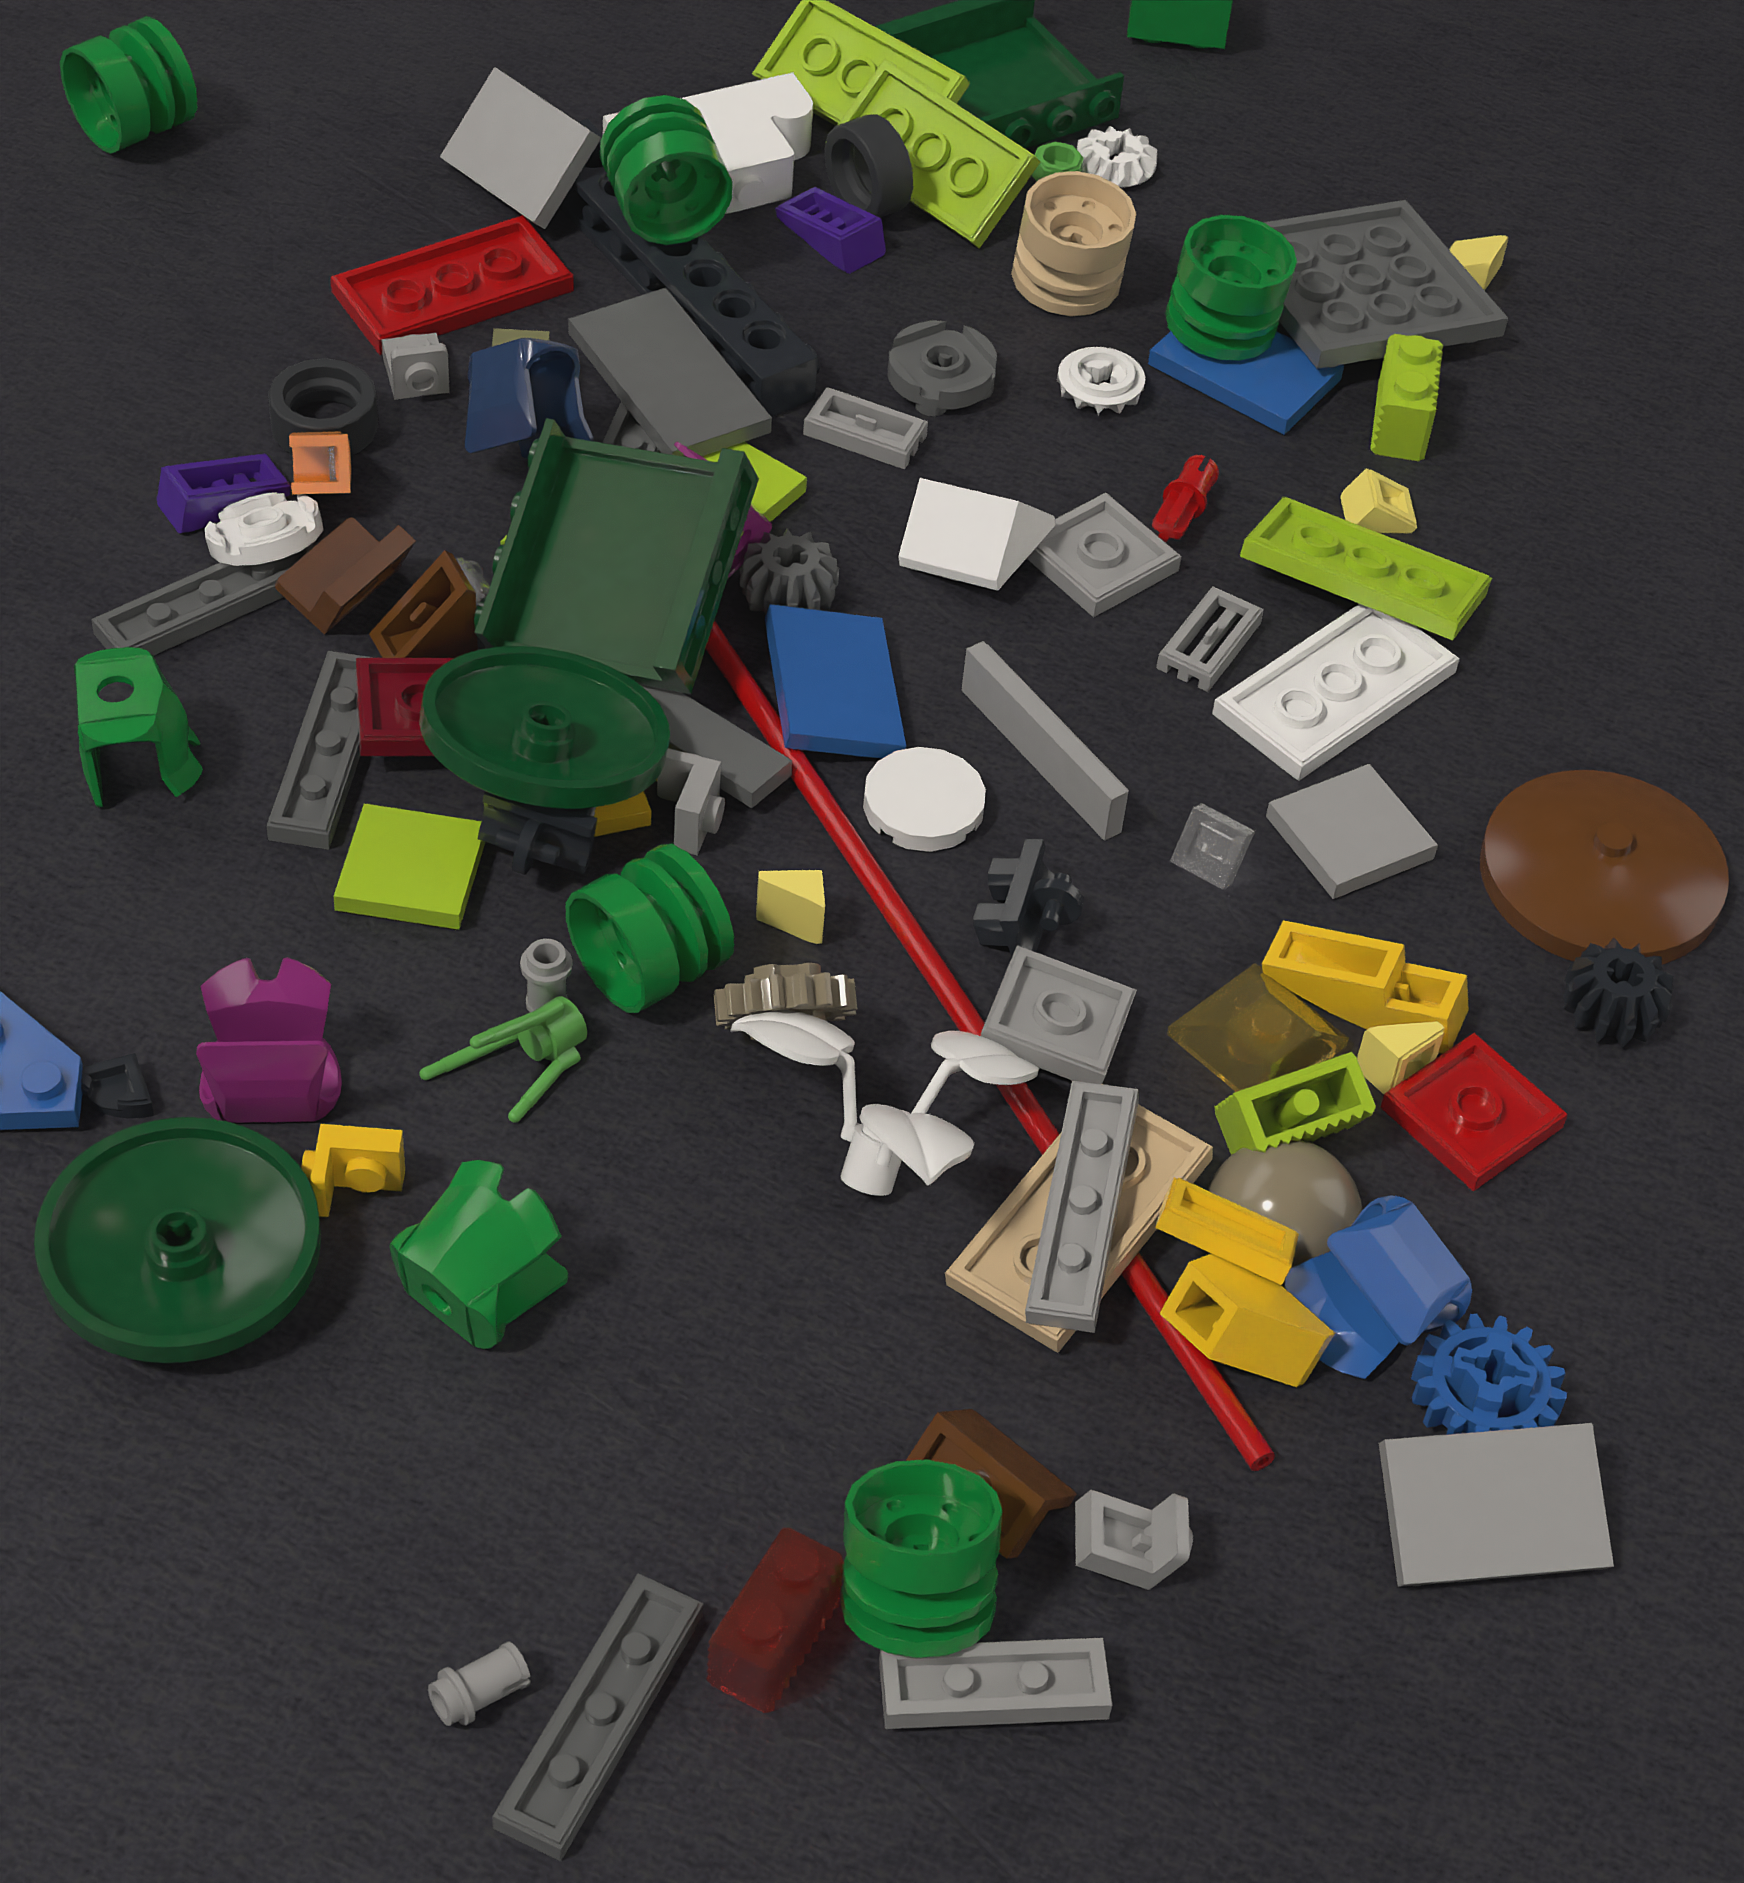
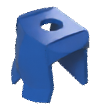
[1284,1195,1472,1379]

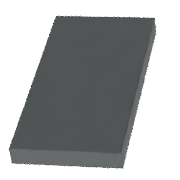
[568,288,772,457]

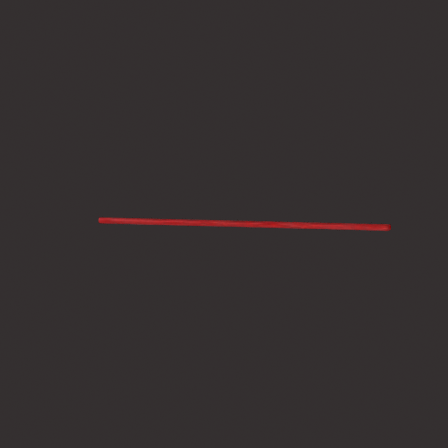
[705,620,1275,1471]

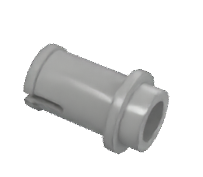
[520,939,573,1012]
[428,1642,531,1726]

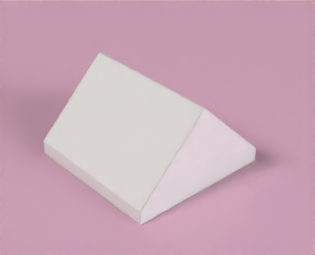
[898,478,1055,590]

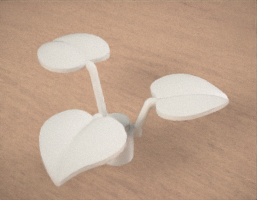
[730,1010,1039,1196]

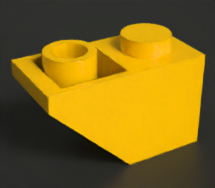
[1159,1254,1335,1387]

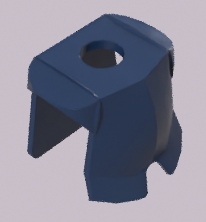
[465,338,593,459]

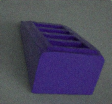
[775,187,886,274]
[157,454,291,533]

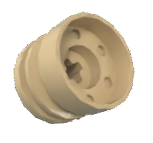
[1011,171,1136,316]

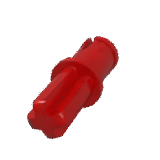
[1152,455,1219,542]

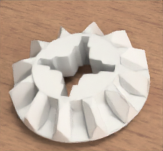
[1077,126,1157,187]
[1057,347,1145,414]

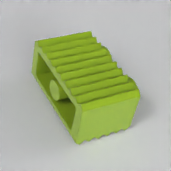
[1371,334,1443,461]
[1214,1052,1376,1155]

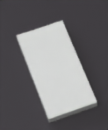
[1212,604,1459,781]

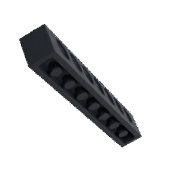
[559,119,820,417]

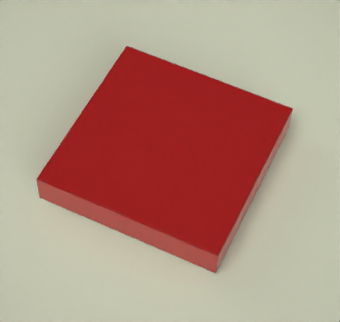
[1380,1033,1568,1192]

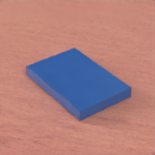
[1148,331,1344,435]
[764,604,906,759]

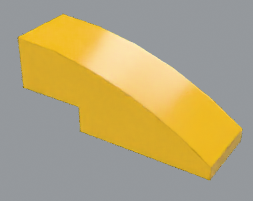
[1262,920,1469,1053]

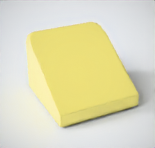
[1449,235,1508,291]
[1341,468,1417,533]
[756,870,825,944]
[1357,1021,1445,1094]

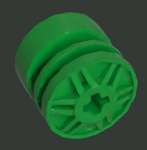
[60,16,197,154]
[600,95,733,245]
[1165,215,1297,361]
[566,844,734,1013]
[841,1459,1002,1658]

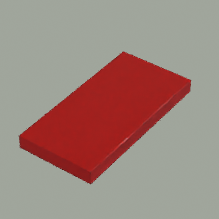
[331,215,574,355]

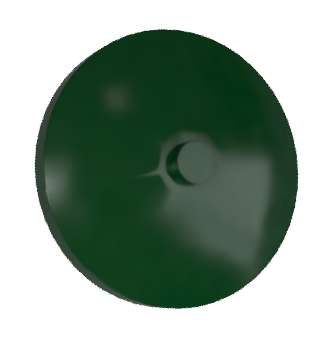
[419,646,670,809]
[34,1117,321,1363]

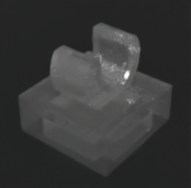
[1170,803,1255,890]

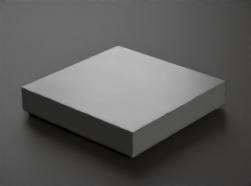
[1026,493,1181,617]
[1266,764,1438,899]
[980,946,1137,1084]

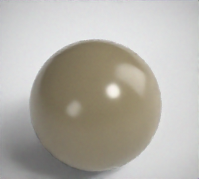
[1207,1140,1362,1283]

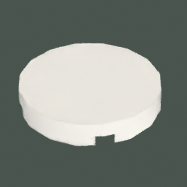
[205,492,323,566]
[863,747,986,852]

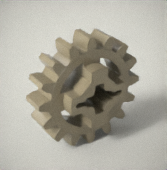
[714,962,858,1042]

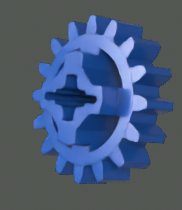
[1411,1314,1567,1435]

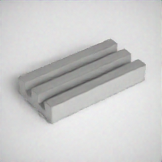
[803,387,928,469]
[1157,586,1264,692]

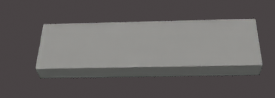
[962,641,1129,841]
[1025,1081,1139,1333]

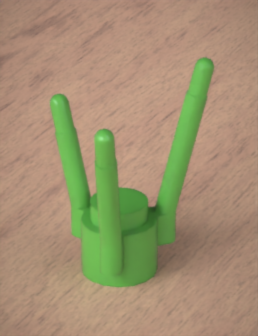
[419,996,587,1123]

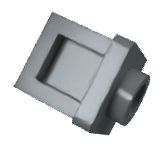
[657,749,725,855]
[1075,1490,1193,1590]

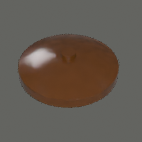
[1480,770,1729,965]

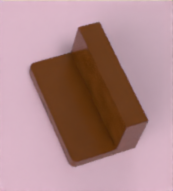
[275,517,416,635]
[906,1409,1077,1559]

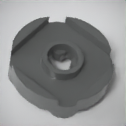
[887,320,997,416]

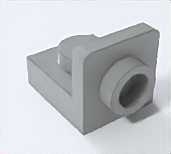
[382,333,449,400]

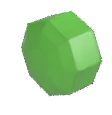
[1032,142,1084,181]

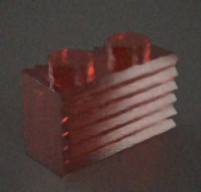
[706,1527,844,1713]

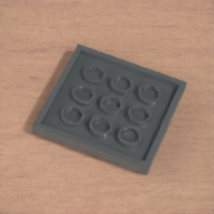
[1263,200,1508,369]

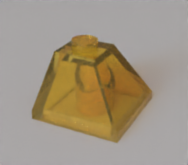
[1167,963,1349,1092]

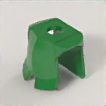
[74,647,203,808]
[389,1160,568,1349]

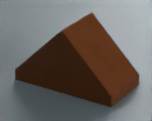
[369,550,478,658]

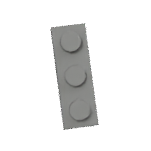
[879,1638,1112,1729]

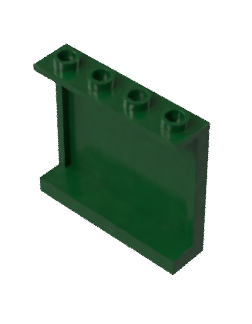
[874,0,1124,149]
[474,418,759,694]

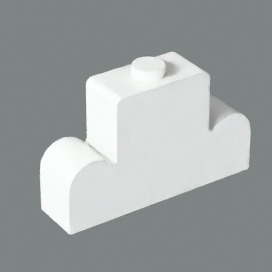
[603,73,813,214]

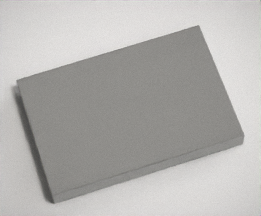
[440,67,601,229]
[1379,1423,1614,1587]

